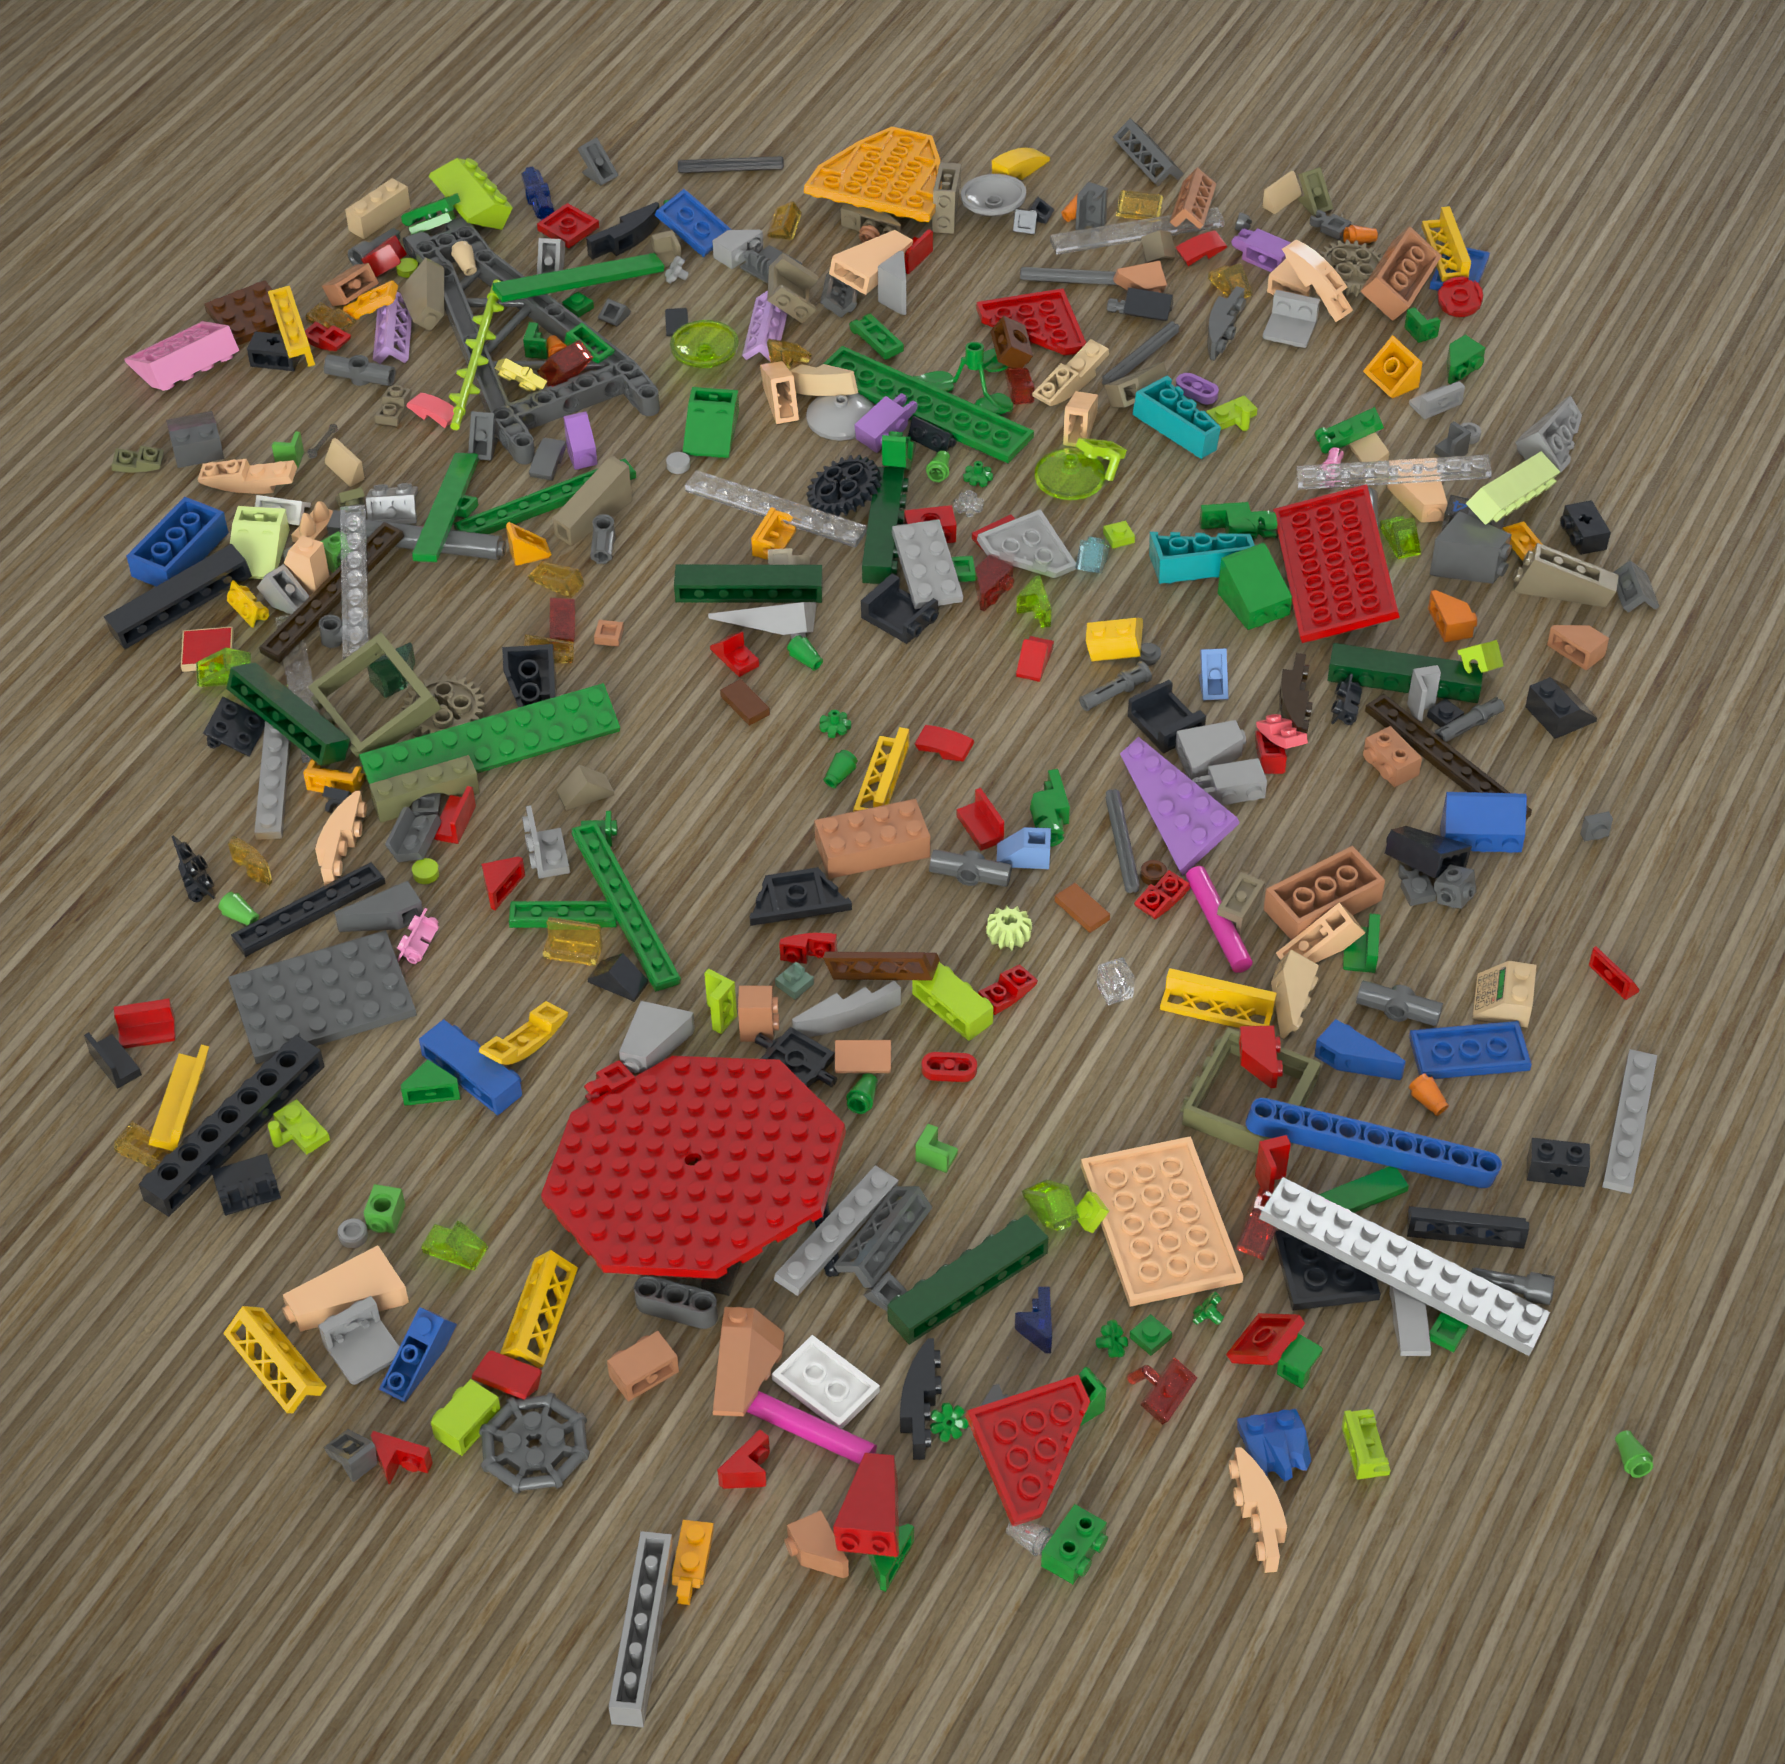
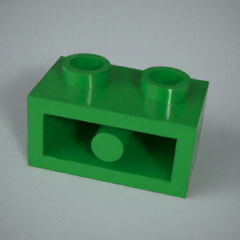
[1041,1504,1108,1585]

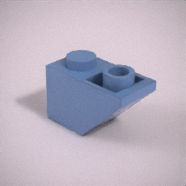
[997,827,1051,869]

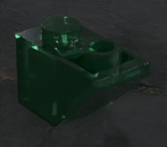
[367,642,416,698]

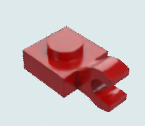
[584,1060,635,1102]

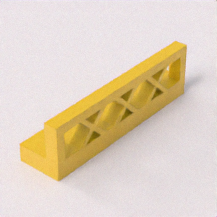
[1421,206,1471,282]
[268,285,315,367]
[853,727,909,812]
[1160,968,1277,1028]
[148,1044,209,1151]
[500,1250,578,1368]
[223,1306,327,1413]

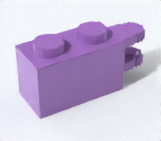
[1231,228,1291,272]
[854,393,918,453]

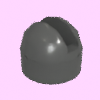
[1235,212,1252,231]

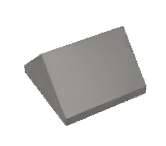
[878,251,906,315]

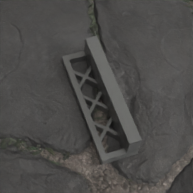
[1113,118,1184,186]
[834,1186,932,1288]

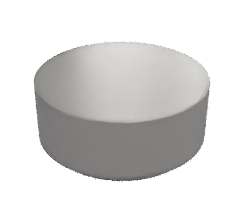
[1461,422,1481,444]
[666,452,690,474]
[338,1218,368,1248]

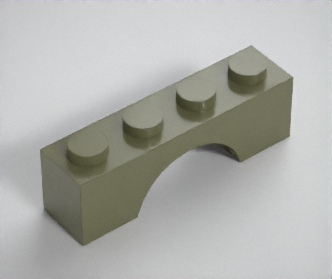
[369,755,480,823]

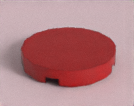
[1438,276,1483,317]

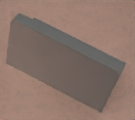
[1613,560,1659,612]

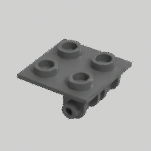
[740,245,802,283]

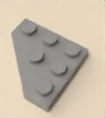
[977,509,1077,578]

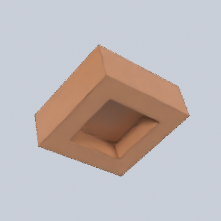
[594,620,624,647]

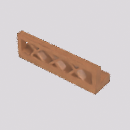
[1170,167,1216,229]

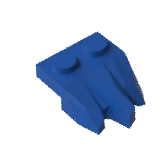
[1237,1409,1311,1482]

